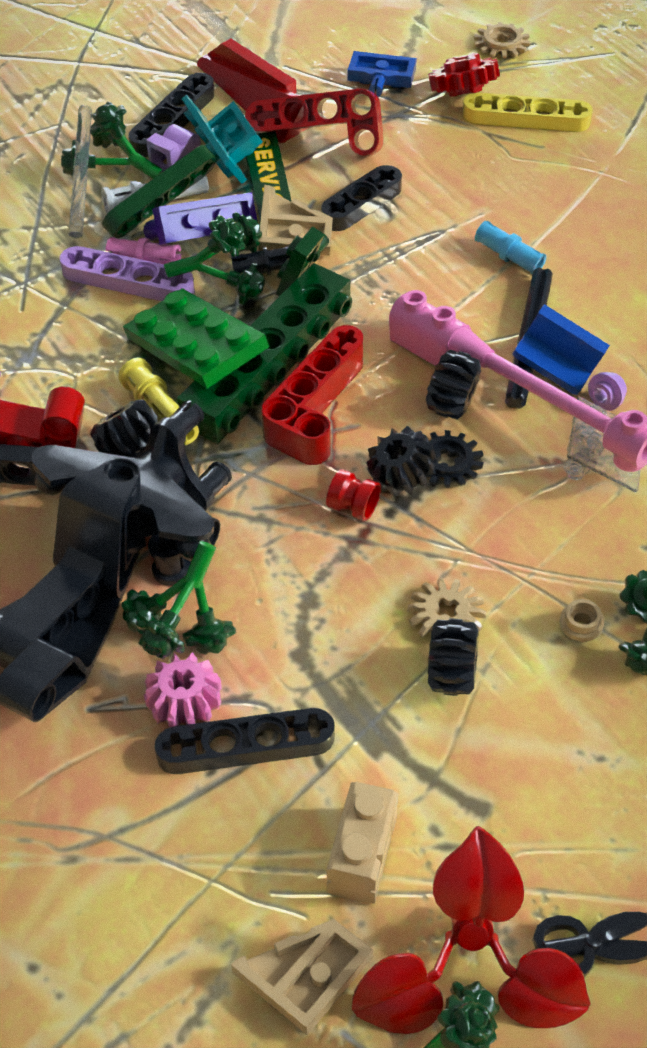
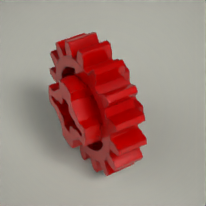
[428,53,500,97]

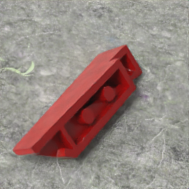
[197,38,308,143]

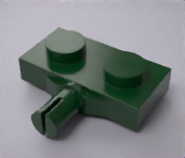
[275,226,329,296]

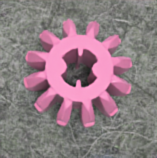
[144,652,222,727]

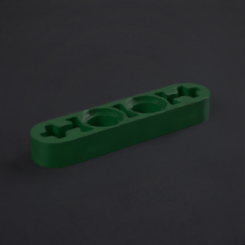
[102,145,217,239]

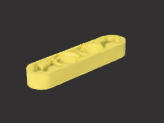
[463,93,593,132]

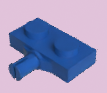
[348,51,417,97]

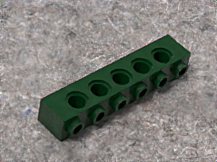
[177,263,352,444]

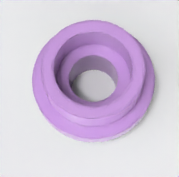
[588,372,627,411]

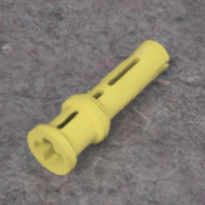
[118,358,199,445]

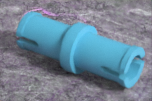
[475,221,547,275]

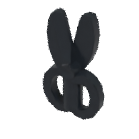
[532,912,647,977]

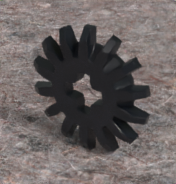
[429,430,484,488]

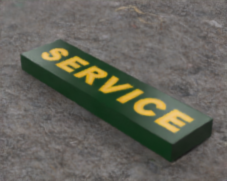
[246,131,292,224]

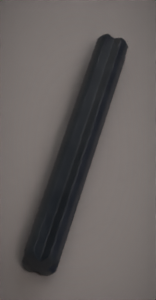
[505,267,553,409]

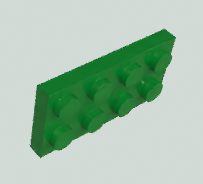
[123,288,269,389]

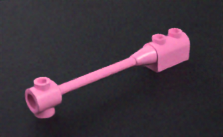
[389,290,647,472]

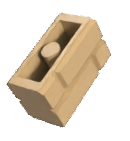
[326,782,398,904]

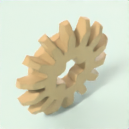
[474,22,531,58]
[407,578,486,637]

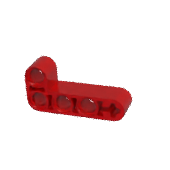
[245,89,384,156]
[262,325,363,465]
[0,386,85,448]

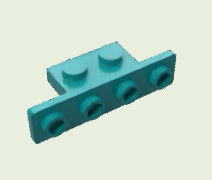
[182,95,263,184]

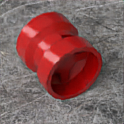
[326,469,381,521]

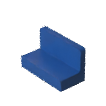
[512,304,610,395]

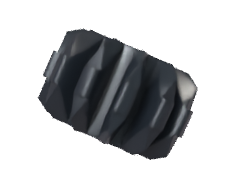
[425,350,481,420]
[90,400,158,457]
[366,426,437,497]
[428,618,479,696]

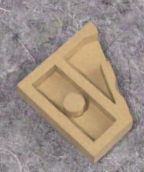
[258,185,333,256]
[231,919,373,1035]

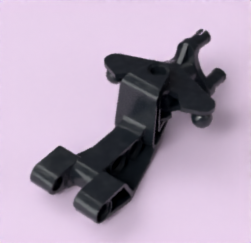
[0,400,232,722]

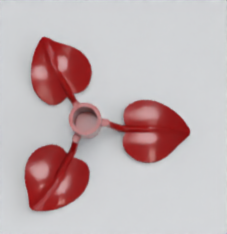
[352,826,591,1034]

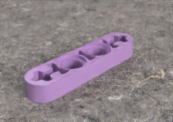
[60,246,195,301]

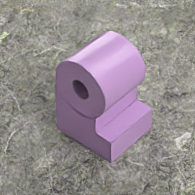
[146,124,201,173]

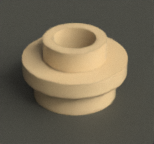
[560,599,604,642]

